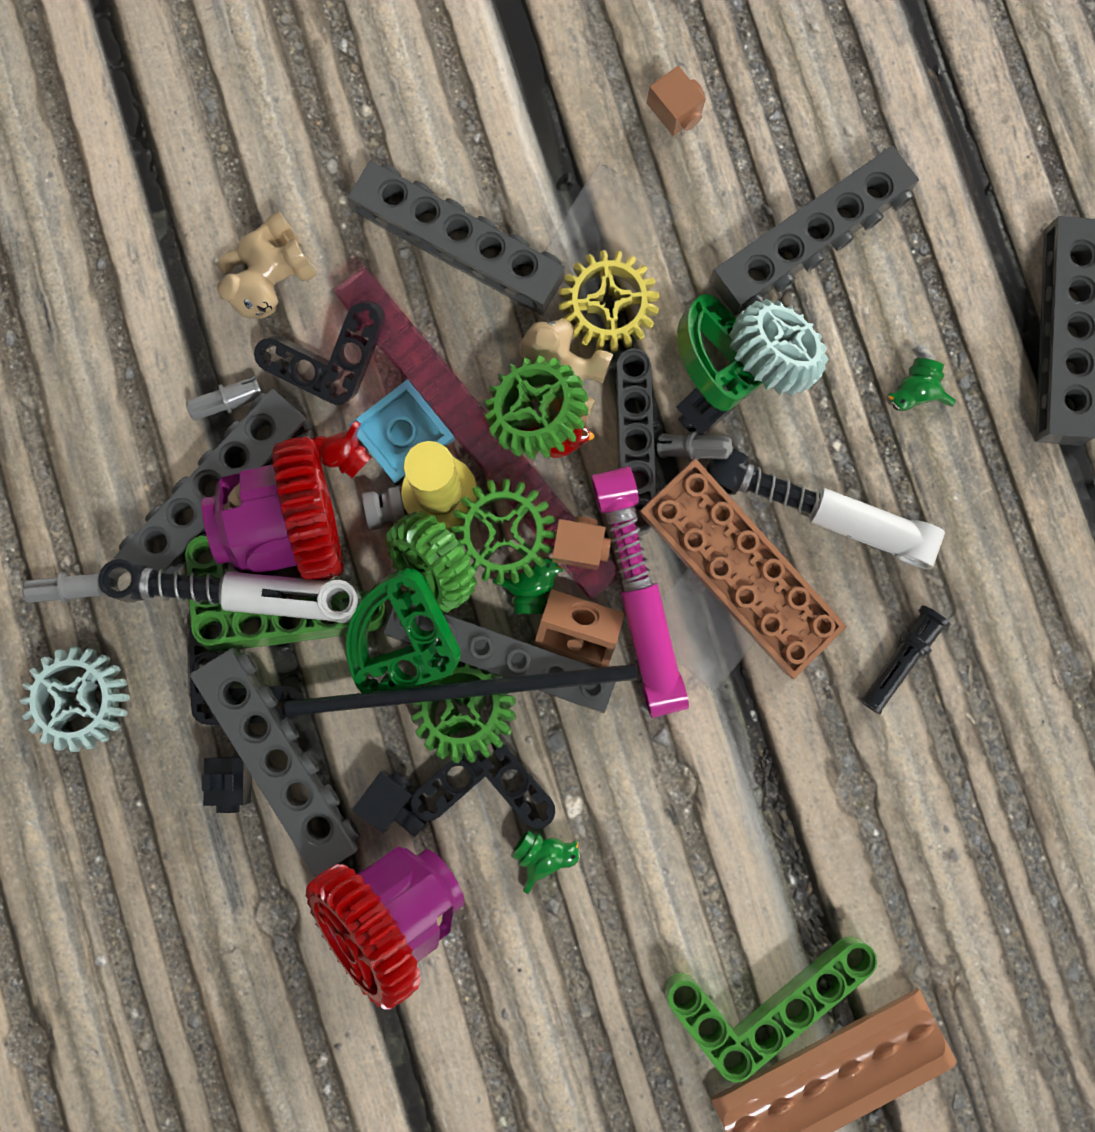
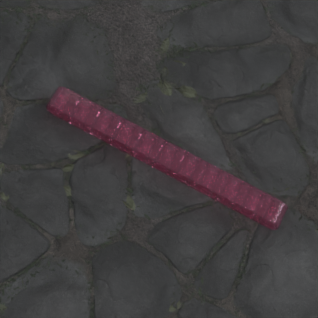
[333,266,621,600]

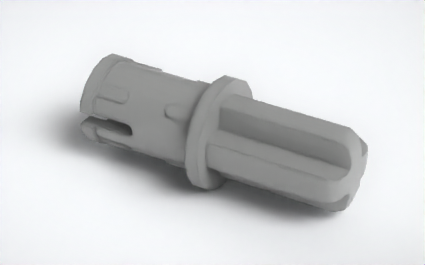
[186,376,262,420]
[657,431,733,461]
[22,572,104,603]

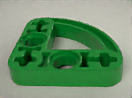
[677,294,764,411]
[346,568,461,693]

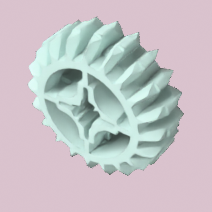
[729,299,829,396]
[19,647,130,752]

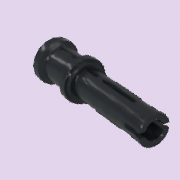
[860,605,951,715]

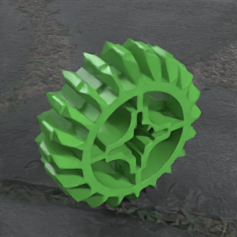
[484,355,589,460]
[450,479,556,585]
[385,511,477,613]
[411,661,516,763]

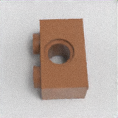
[534,590,625,668]

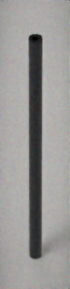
[284,664,638,716]

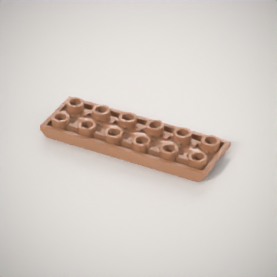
[639,458,847,679]
[710,988,957,1132]

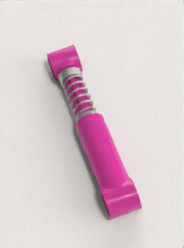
[591,466,689,718]

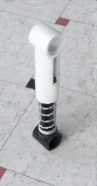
[706,449,945,569]
[98,559,362,623]

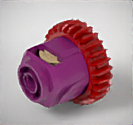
[201,436,344,580]
[305,847,465,1010]

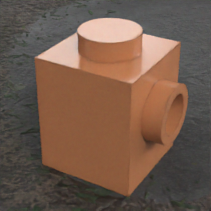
[646,65,706,136]
[552,516,611,570]

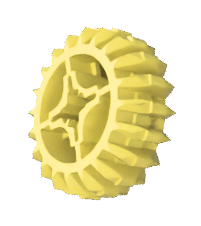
[559,250,659,353]

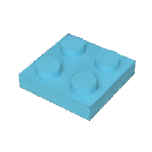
[348,379,455,486]

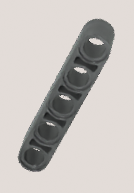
[615,348,656,537]

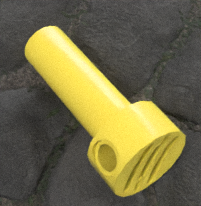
[401,441,478,534]

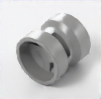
[362,486,407,531]

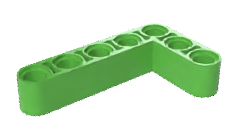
[185,536,387,652]
[664,936,877,1083]

